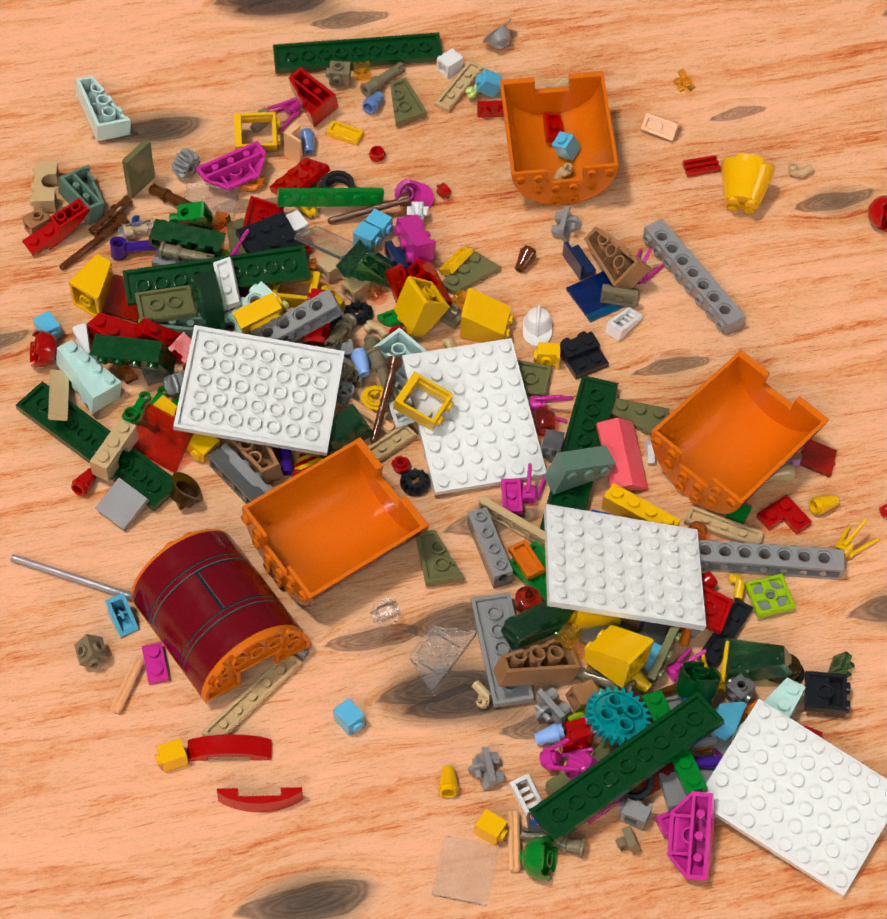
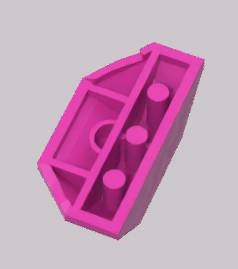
[195,141,266,191]
[667,791,715,881]

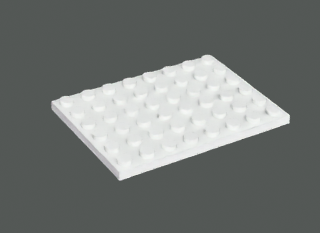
[173,325,345,456]
[402,338,547,495]
[544,504,706,631]
[706,699,887,897]

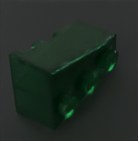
[336,239,396,287]
[190,271,226,330]
[320,403,372,459]
[501,600,574,650]
[724,638,792,681]

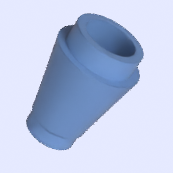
[362,91,384,114]
[300,128,315,155]

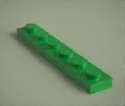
[277,188,384,207]
[642,690,707,796]

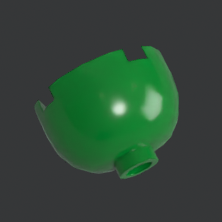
[519,836,557,881]

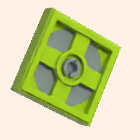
[745,574,796,619]

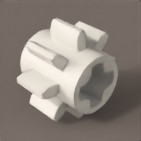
[407,201,428,220]

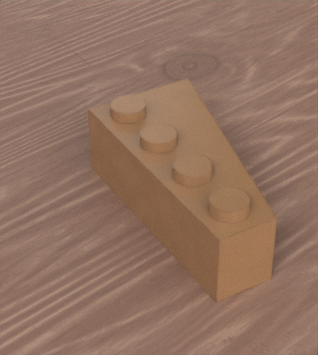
[584,226,652,290]
[222,438,283,484]
[493,634,581,687]

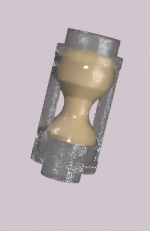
[118,218,155,242]

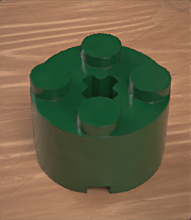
[675,661,721,705]

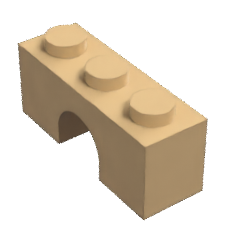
[30,161,59,213]
[317,251,370,303]
[90,419,139,481]

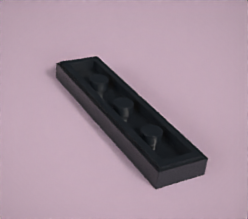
[697,598,754,668]

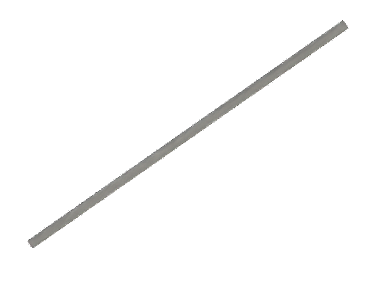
[10,554,308,658]

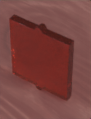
[800,440,837,478]

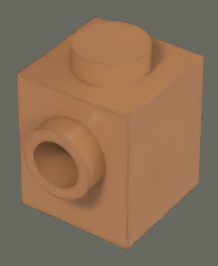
[22,208,51,235]
[565,679,599,713]

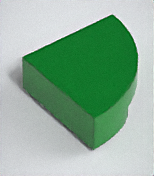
[377,309,401,327]
[726,505,752,524]

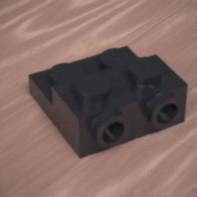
[560,331,609,380]
[804,671,851,718]

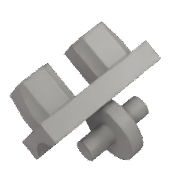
[551,206,582,242]
[534,687,571,725]
[468,747,505,791]

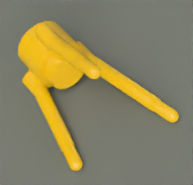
[834,519,880,559]
[701,641,731,692]

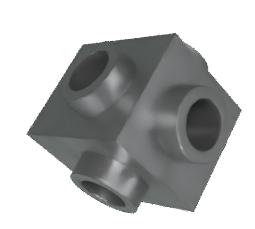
[725,673,756,705]

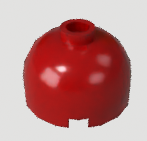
[868,195,887,232]
[29,330,60,367]

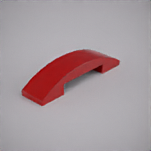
[187,734,272,761]
[217,787,303,812]

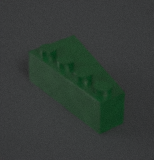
[148,219,226,257]
[90,334,177,375]

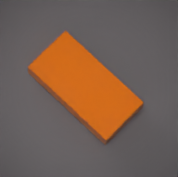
[508,539,545,581]

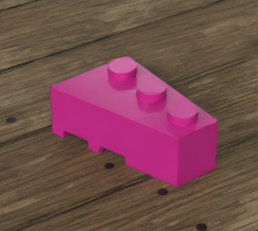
[394,214,436,265]

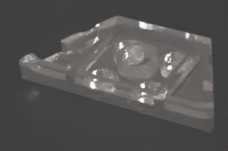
[410,626,476,693]

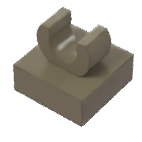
[440,304,462,329]
[615,826,642,854]

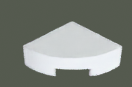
[644,440,655,463]

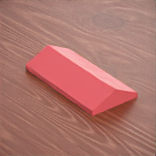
[596,418,648,491]

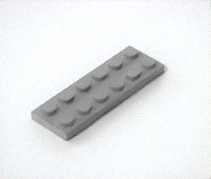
[471,592,534,708]

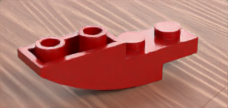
[22,197,89,256]

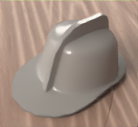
[483,18,512,50]

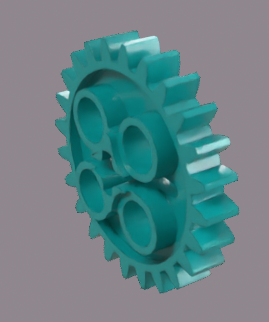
[584,686,652,746]

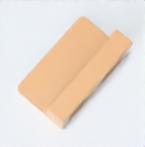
[641,113,682,141]
[283,122,303,164]

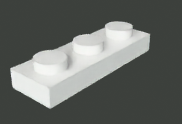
[213,257,242,311]

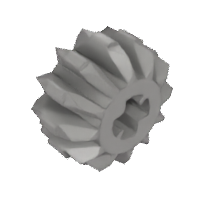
[171,148,200,179]
[163,371,185,395]

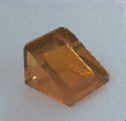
[211,210,231,231]
[117,366,138,384]

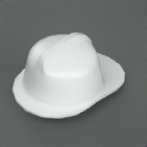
[523,305,553,346]

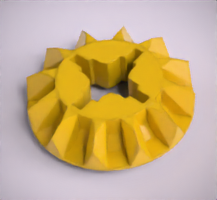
[361,385,389,412]

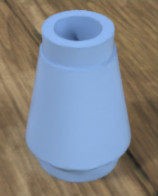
[350,348,370,377]
[534,723,565,746]

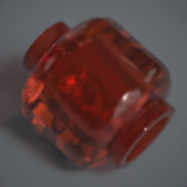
[532,407,556,436]
[514,586,541,616]

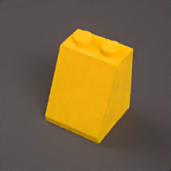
[68,254,115,317]
[394,276,450,338]
[460,288,514,343]
[583,625,654,688]

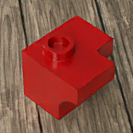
[559,717,593,753]

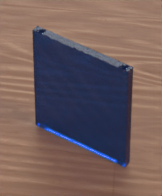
[566,271,626,323]

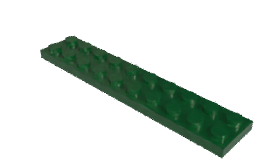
[273,32,443,74]
[122,245,310,307]
[540,375,619,531]
[16,381,173,511]
[529,691,725,844]

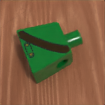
[169,201,214,230]

